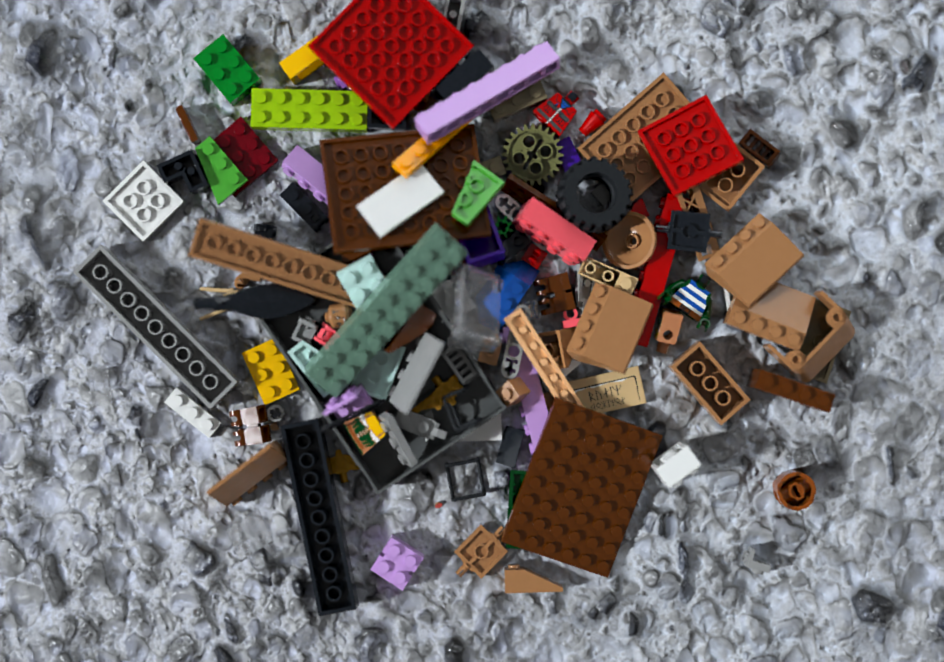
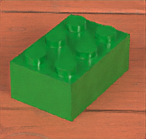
[193,34,263,106]

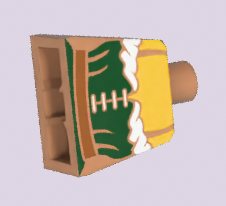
[654,307,683,354]
[343,410,388,455]

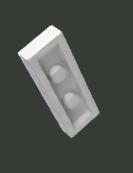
[164,387,222,438]

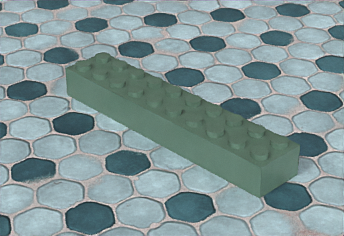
[305,222,468,398]

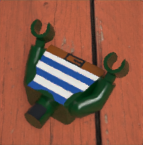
[657,274,713,332]

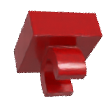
[522,243,548,269]

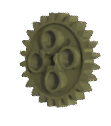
[501,123,564,186]

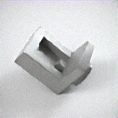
[291,316,319,344]
[742,546,771,575]

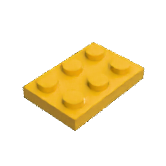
[242,339,301,405]

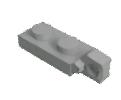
[575,263,595,317]
[395,410,448,440]

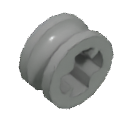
[267,404,285,422]

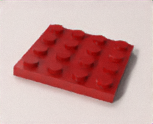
[637,95,744,198]

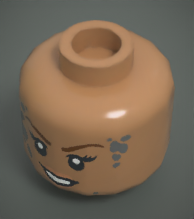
[325,303,353,329]

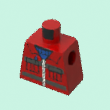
[532,91,579,138]

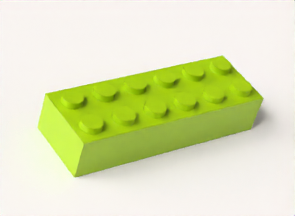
[251,88,368,133]

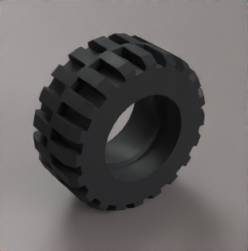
[555,157,633,235]

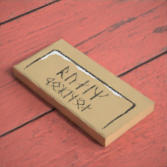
[568,366,647,413]

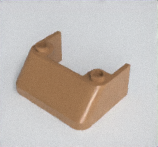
[762,290,855,383]

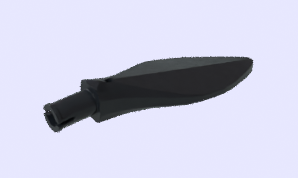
[194,284,314,319]

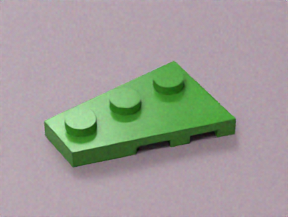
[195,136,248,206]
[452,160,505,227]

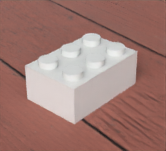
[650,441,701,488]

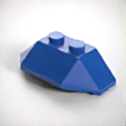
[477,261,540,334]

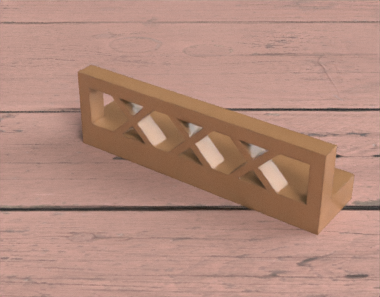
[677,185,720,262]

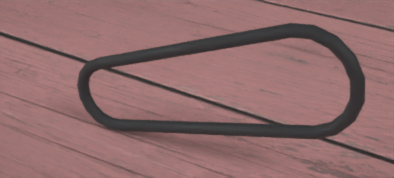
[321,399,385,432]

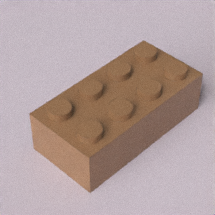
[668,341,750,425]

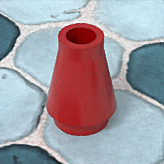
[579,109,607,137]

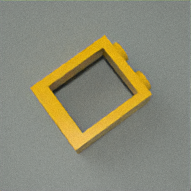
[279,36,324,85]

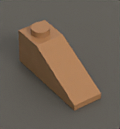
[504,564,563,593]

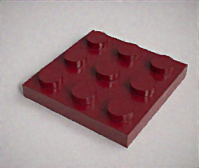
[214,117,279,198]

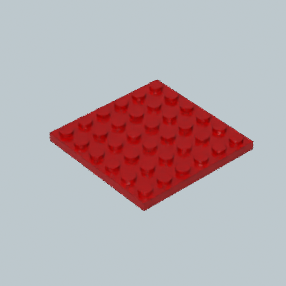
[308,0,474,130]

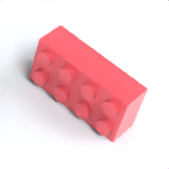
[511,197,597,266]

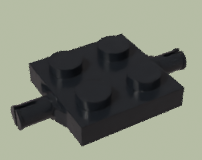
[655,210,723,253]

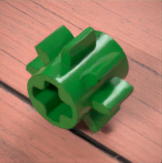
[494,216,513,239]

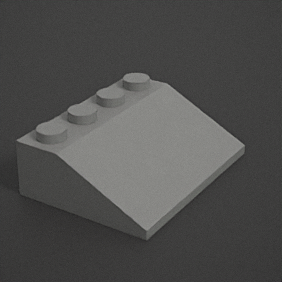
[388,331,447,415]

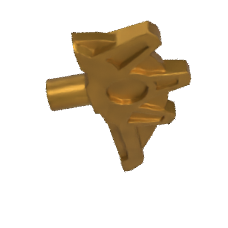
[412,375,463,413]
[330,450,360,483]

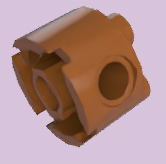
[773,470,816,511]

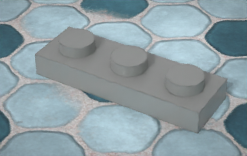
[379,412,418,467]

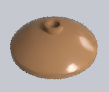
[602,211,657,269]

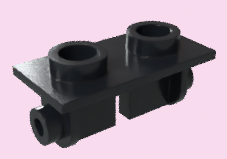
[498,230,532,266]

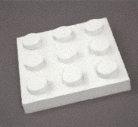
[103,160,185,242]

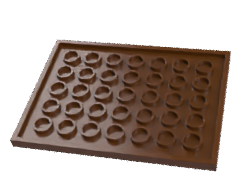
[319,124,491,254]
[500,396,663,578]

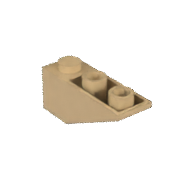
[578,257,638,295]

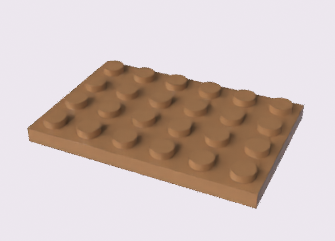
[577,72,690,202]

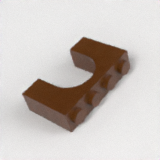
[746,368,836,413]

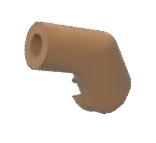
[234,273,261,289]

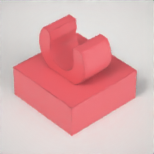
[561,309,580,329]

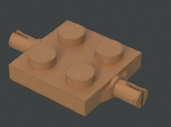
[454,524,508,579]

